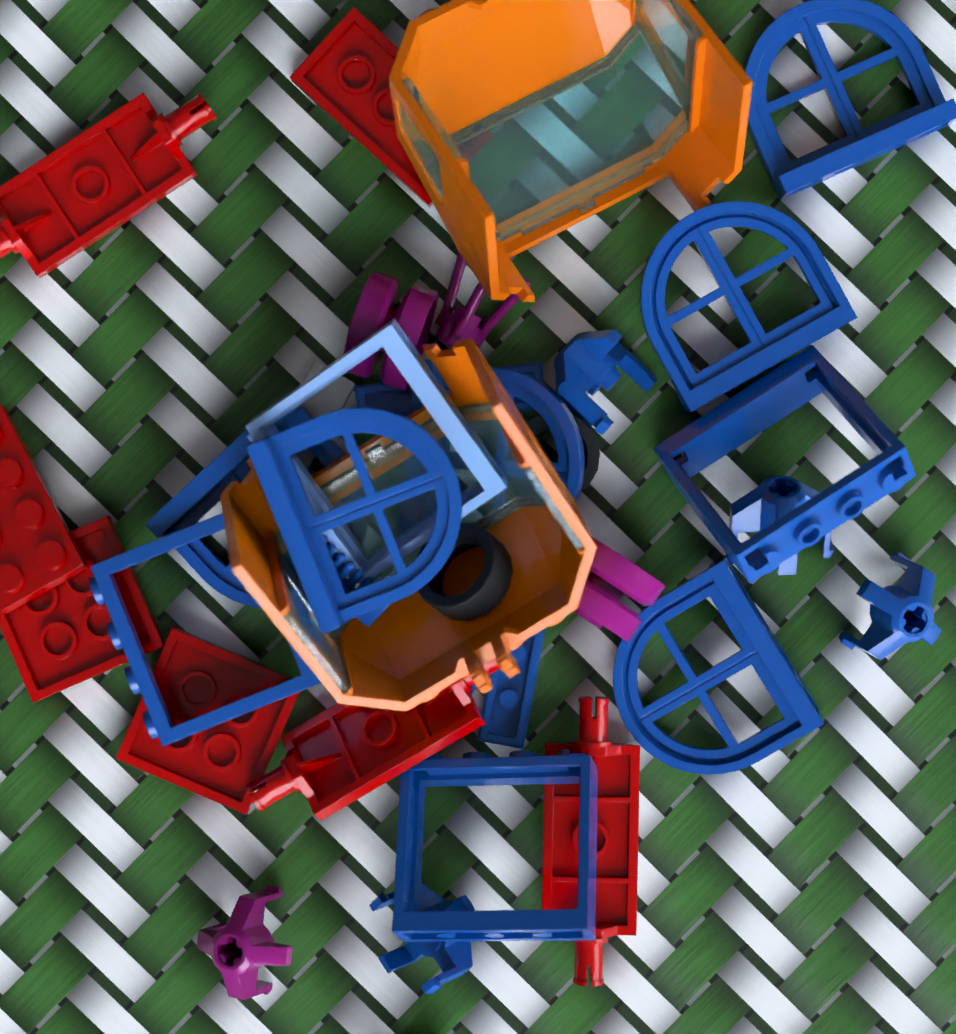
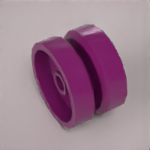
[344,271,439,392]
[573,537,666,642]

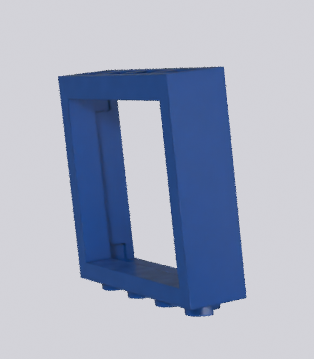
[653,345,916,583]
[89,513,322,747]
[392,749,598,942]

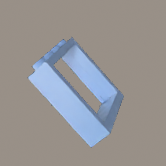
[245,319,508,584]

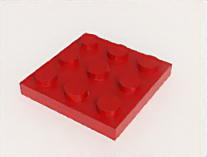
[0,516,165,703]
[116,627,300,815]

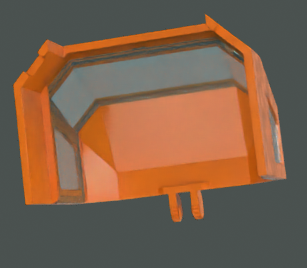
[389,0,752,303]
[220,339,597,711]

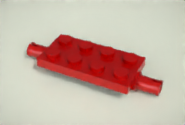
[0,92,217,278]
[246,658,500,821]
[541,696,640,987]

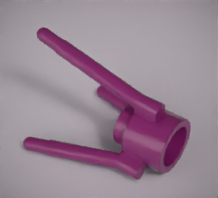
[435,252,531,348]

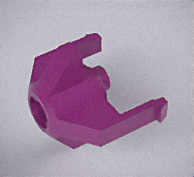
[197,885,293,1000]

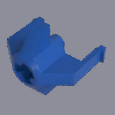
[554,329,658,435]
[725,475,834,575]
[839,552,942,660]
[369,884,475,994]

